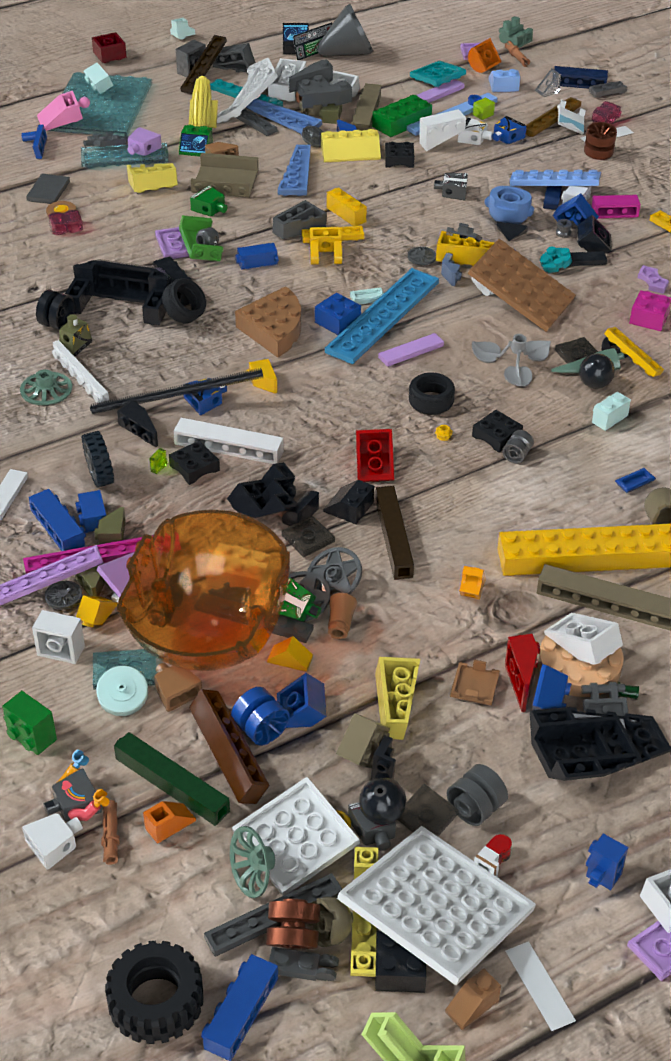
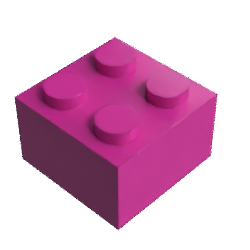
[629,290,671,331]

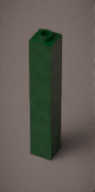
[114,732,230,826]

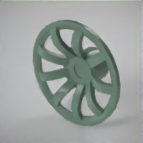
[20,369,72,405]
[230,826,275,898]

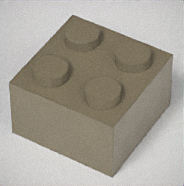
[336,713,390,769]

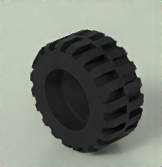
[105,940,204,1044]

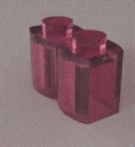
[592,101,622,124]
[48,210,83,235]

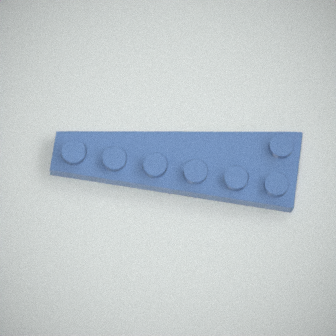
[246,99,322,135]
[278,144,311,196]

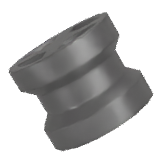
[556,219,572,238]

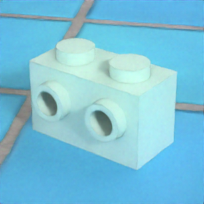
[83,62,114,94]
[592,391,631,431]

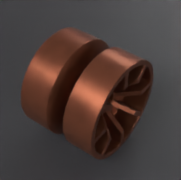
[584,122,617,160]
[266,899,320,949]

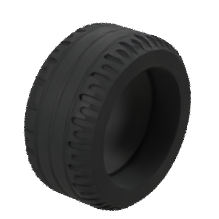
[162,278,206,324]
[409,372,455,415]

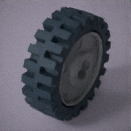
[81,431,114,488]

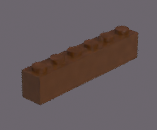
[189,689,270,804]

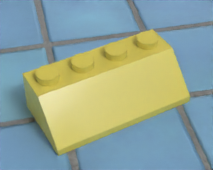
[321,129,381,162]

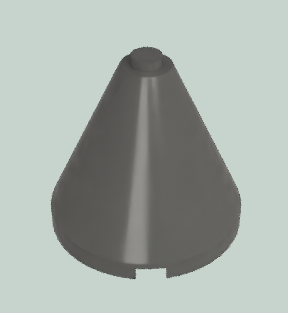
[317,4,374,57]

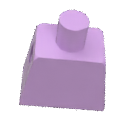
[127,127,162,156]

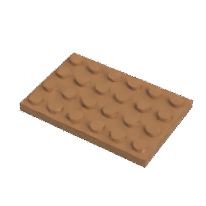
[468,239,576,332]

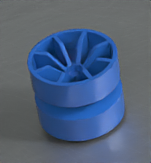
[231,687,290,746]

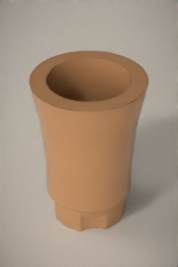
[328,593,358,640]

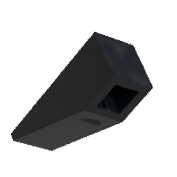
[117,401,158,447]

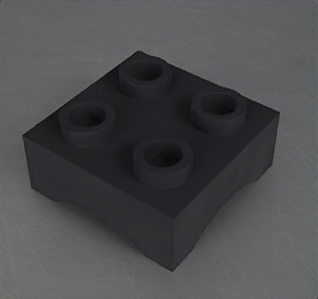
[385,141,415,168]
[472,410,523,453]
[169,441,220,485]

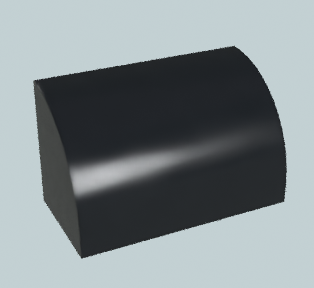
[282,491,319,530]

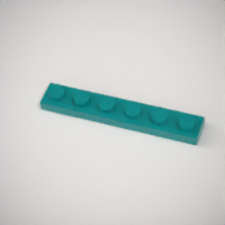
[210,79,283,107]

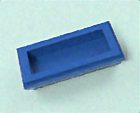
[615,468,656,493]

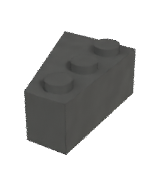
[212,43,256,74]
[272,200,327,239]

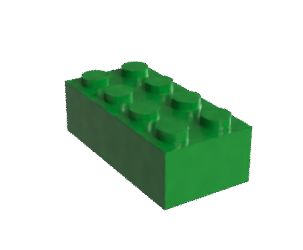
[372,95,432,138]

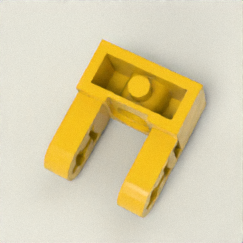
[310,227,342,265]

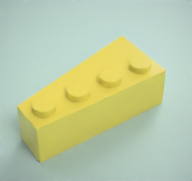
[375,657,420,740]

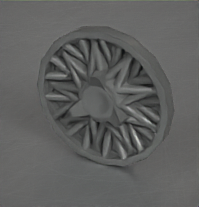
[301,126,323,147]
[407,246,436,265]
[45,580,82,610]

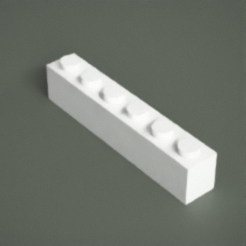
[174,418,284,464]

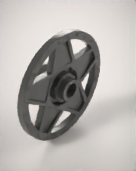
[307,547,362,594]
[271,571,331,622]

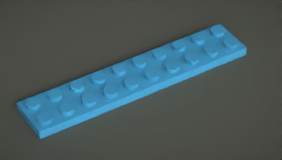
[325,268,439,364]

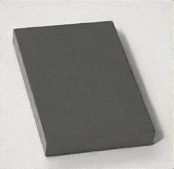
[26,174,70,204]

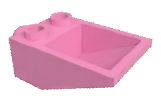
[37,91,90,131]

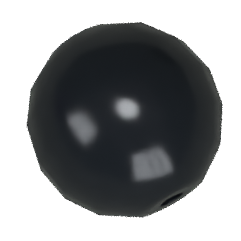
[579,353,615,389]
[359,777,407,825]

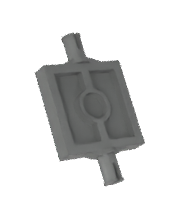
[83,132,129,147]

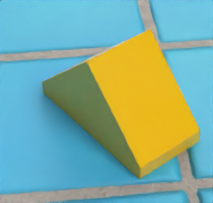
[267,636,313,672]

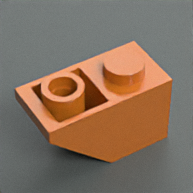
[143,801,196,844]

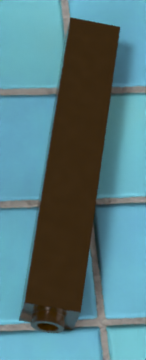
[375,486,414,580]

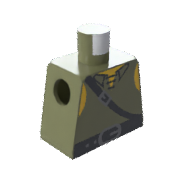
[59,314,92,357]

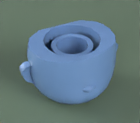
[484,186,534,224]

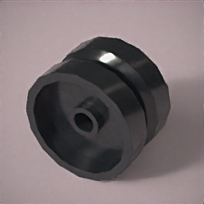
[36,289,75,330]

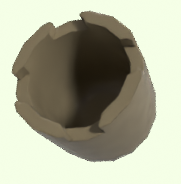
[644,487,671,525]

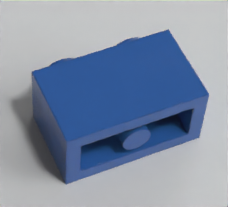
[75,490,107,533]

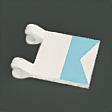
[557,99,586,135]

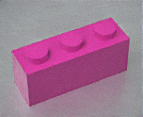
[591,195,641,218]

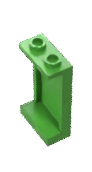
[179,215,223,261]

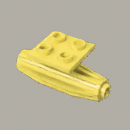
[189,76,218,128]

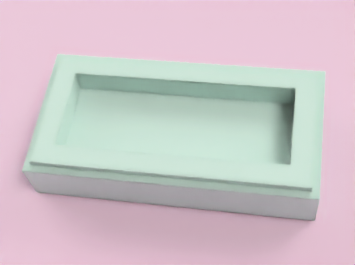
[350,287,384,305]

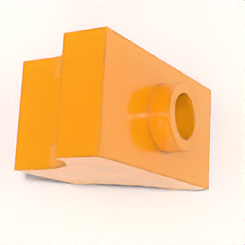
[459,566,486,600]

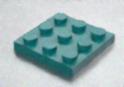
[410,60,466,87]

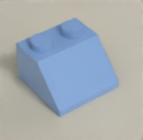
[489,69,520,92]

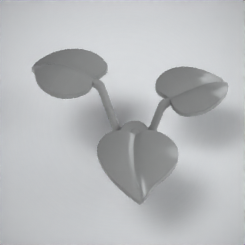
[472,334,551,387]

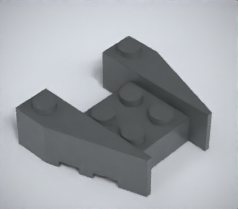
[289,59,352,108]

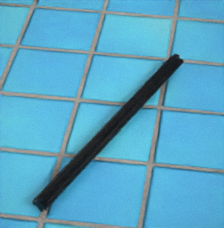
[90,368,263,414]

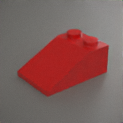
[356,429,394,482]
[505,633,540,712]

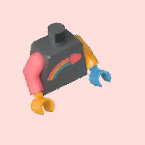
[43,750,110,822]

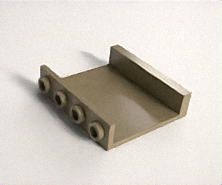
[191,153,259,198]

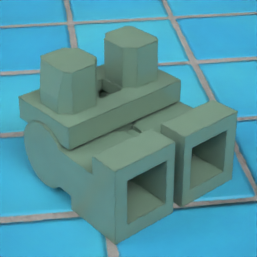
[499,16,533,48]

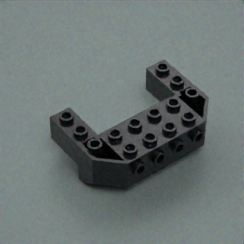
[65,259,173,325]

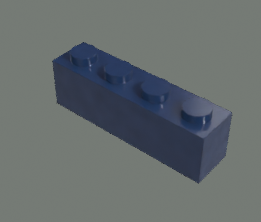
[552,66,608,89]

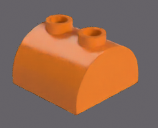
[468,38,502,73]

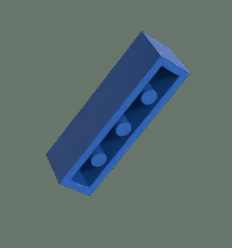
[28,489,86,551]
[201,954,278,1061]

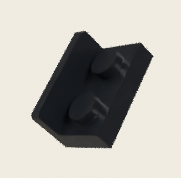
[371,735,396,780]

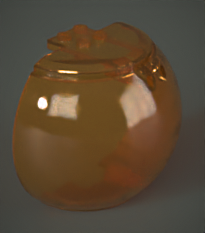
[117,510,290,671]

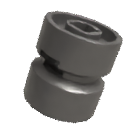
[502,430,534,463]

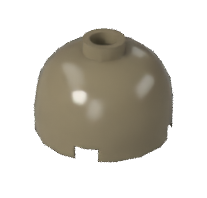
[309,897,353,947]

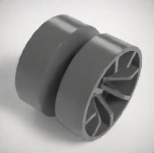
[447,764,508,826]

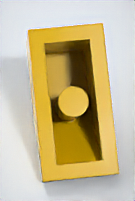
[246,359,278,393]
[76,595,118,628]

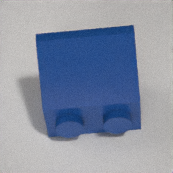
[532,664,572,710]
[277,673,327,728]

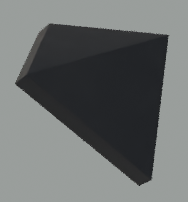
[496,221,528,241]

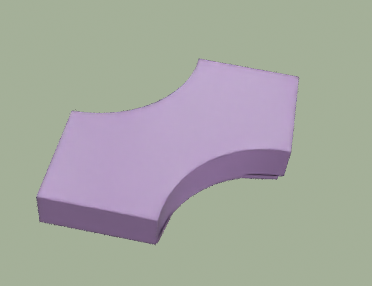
[638,265,669,294]

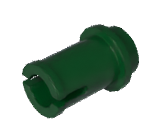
[617,682,639,700]

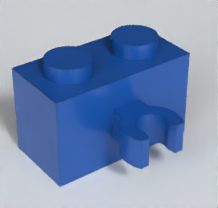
[586,833,628,890]

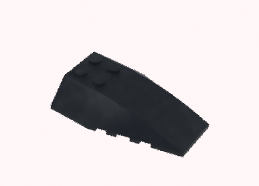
[530,707,671,781]

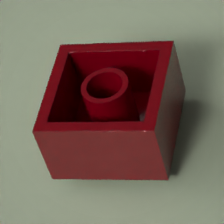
[92,32,127,63]

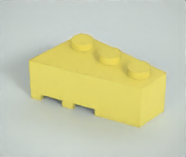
[127,163,178,193]

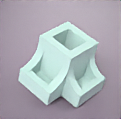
[170,18,195,39]

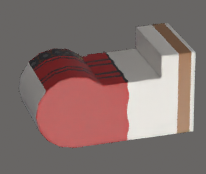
[474,834,512,877]

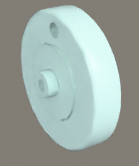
[96,666,148,716]

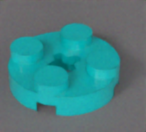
[540,246,572,273]

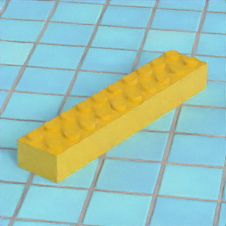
[497,524,671,576]

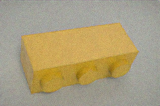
[327,187,367,226]

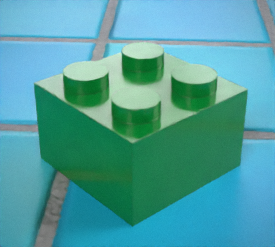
[2,690,57,755]

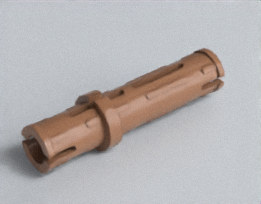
[505,41,530,67]
[101,800,120,865]

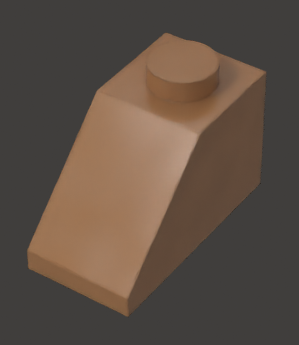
[445,968,501,1030]

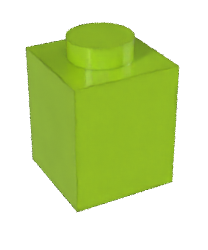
[473,97,495,120]

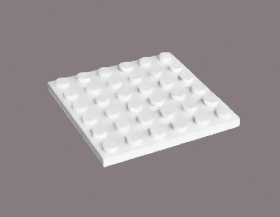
[337,826,536,985]

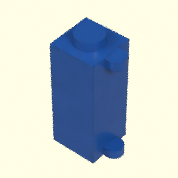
[235,243,279,270]

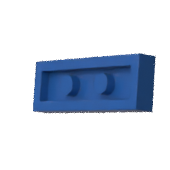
[21,124,47,159]

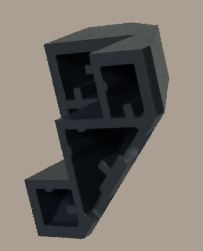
[227,462,297,518]

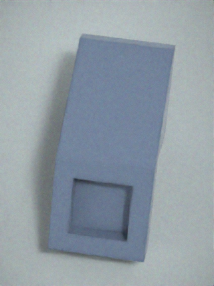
[441,253,462,286]

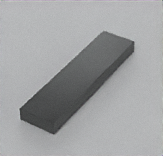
[236,108,278,136]

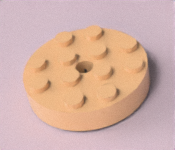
[538,636,624,697]

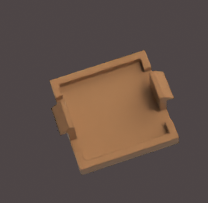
[450,659,500,706]

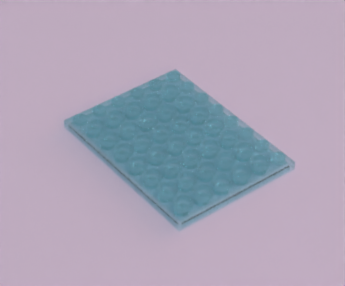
[47,72,152,137]

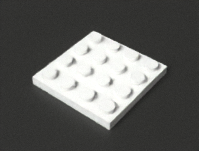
[232,777,360,896]

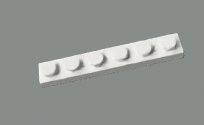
[52,340,109,404]

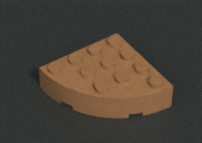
[235,286,301,357]

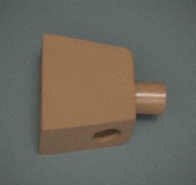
[154,663,202,712]

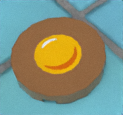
[46,201,77,222]

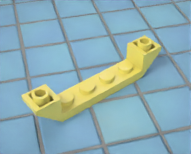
[350,847,378,977]

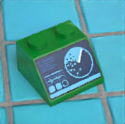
[179,125,213,157]

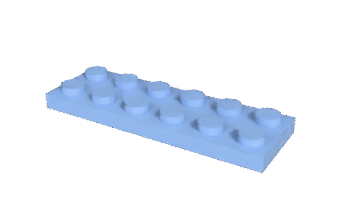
[510,170,601,186]

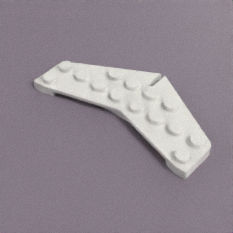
[217,58,278,123]

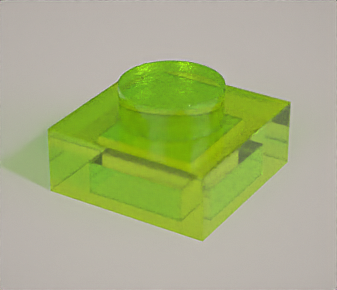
[149,448,167,474]

